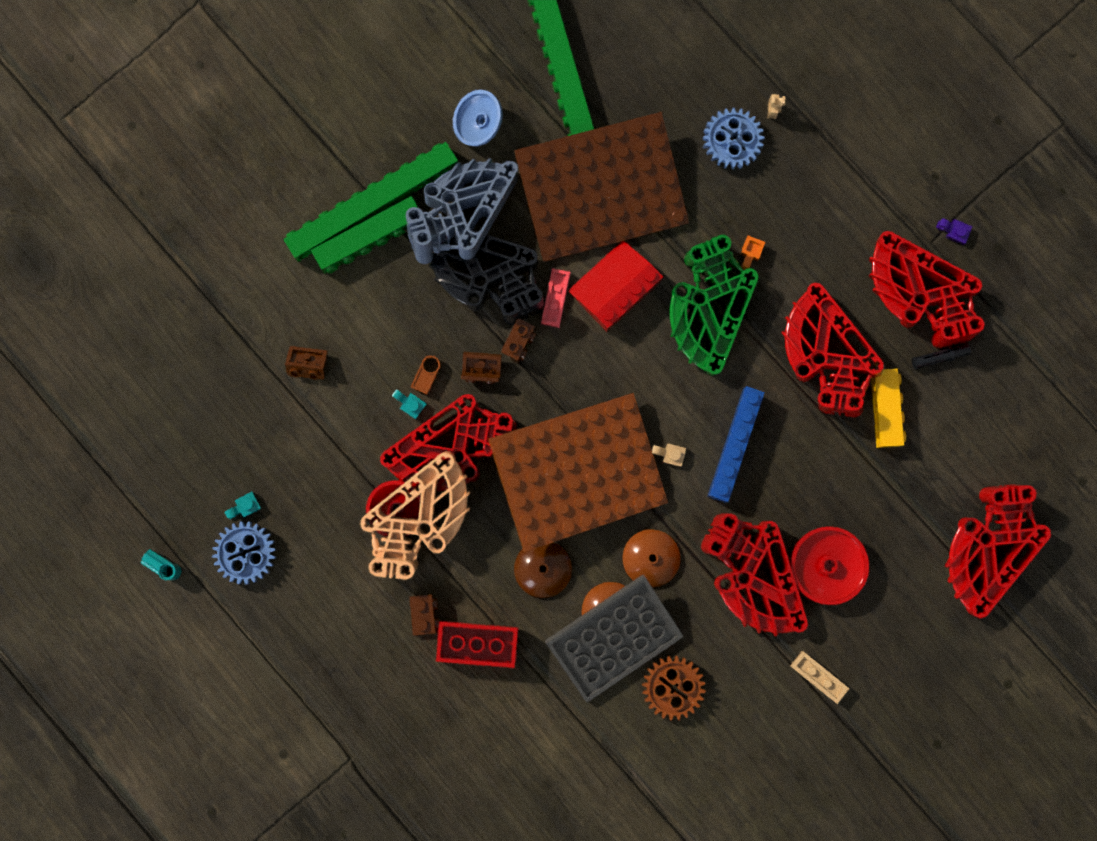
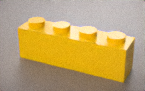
[871,369,906,448]

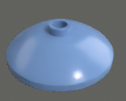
[453,90,503,147]

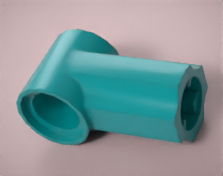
[141,549,181,580]

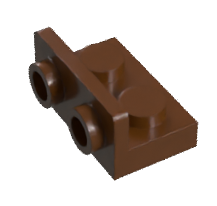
[285,346,328,380]
[409,594,439,636]

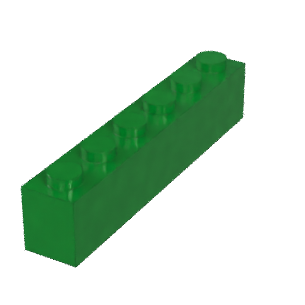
[311,196,418,274]

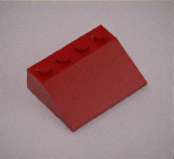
[568,241,663,332]

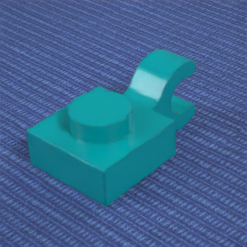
[392,389,427,420]
[225,491,262,519]

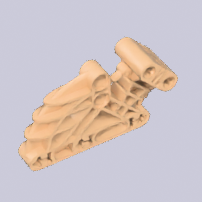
[360,451,470,579]

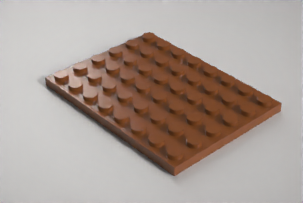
[488,393,668,552]

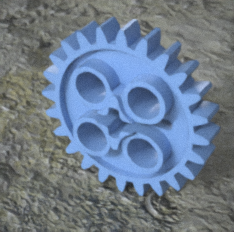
[702,108,764,170]
[212,522,277,584]

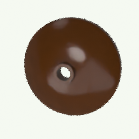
[514,542,572,598]

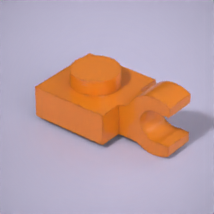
[740,235,765,270]

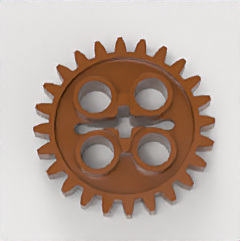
[642,656,706,720]

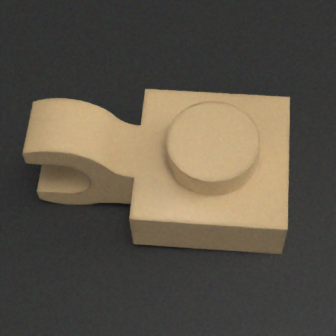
[768,94,786,119]
[651,443,686,467]

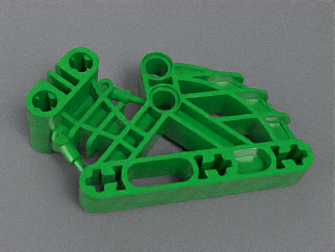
[670,235,758,375]

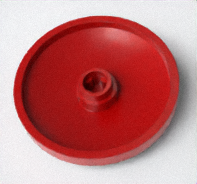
[790,527,869,605]

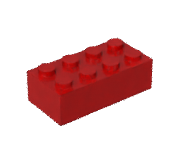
[436,621,518,668]

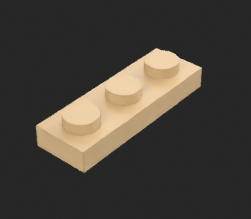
[790,651,849,704]

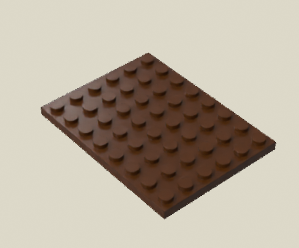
[514,112,689,262]

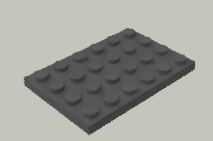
[545,575,683,703]

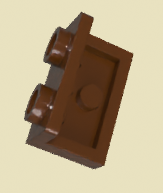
[501,319,537,364]
[461,352,502,384]

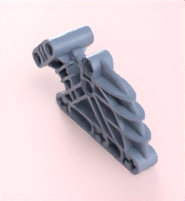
[406,158,518,264]

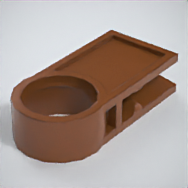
[411,355,441,395]

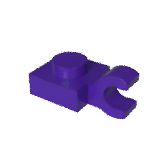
[936,218,972,245]

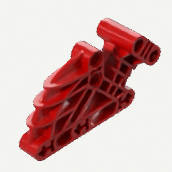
[869,231,985,349]
[781,283,883,417]
[380,394,517,491]
[945,484,1051,618]
[701,513,808,636]

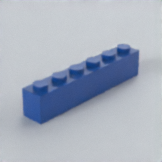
[707,386,764,503]

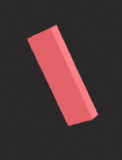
[541,268,571,328]

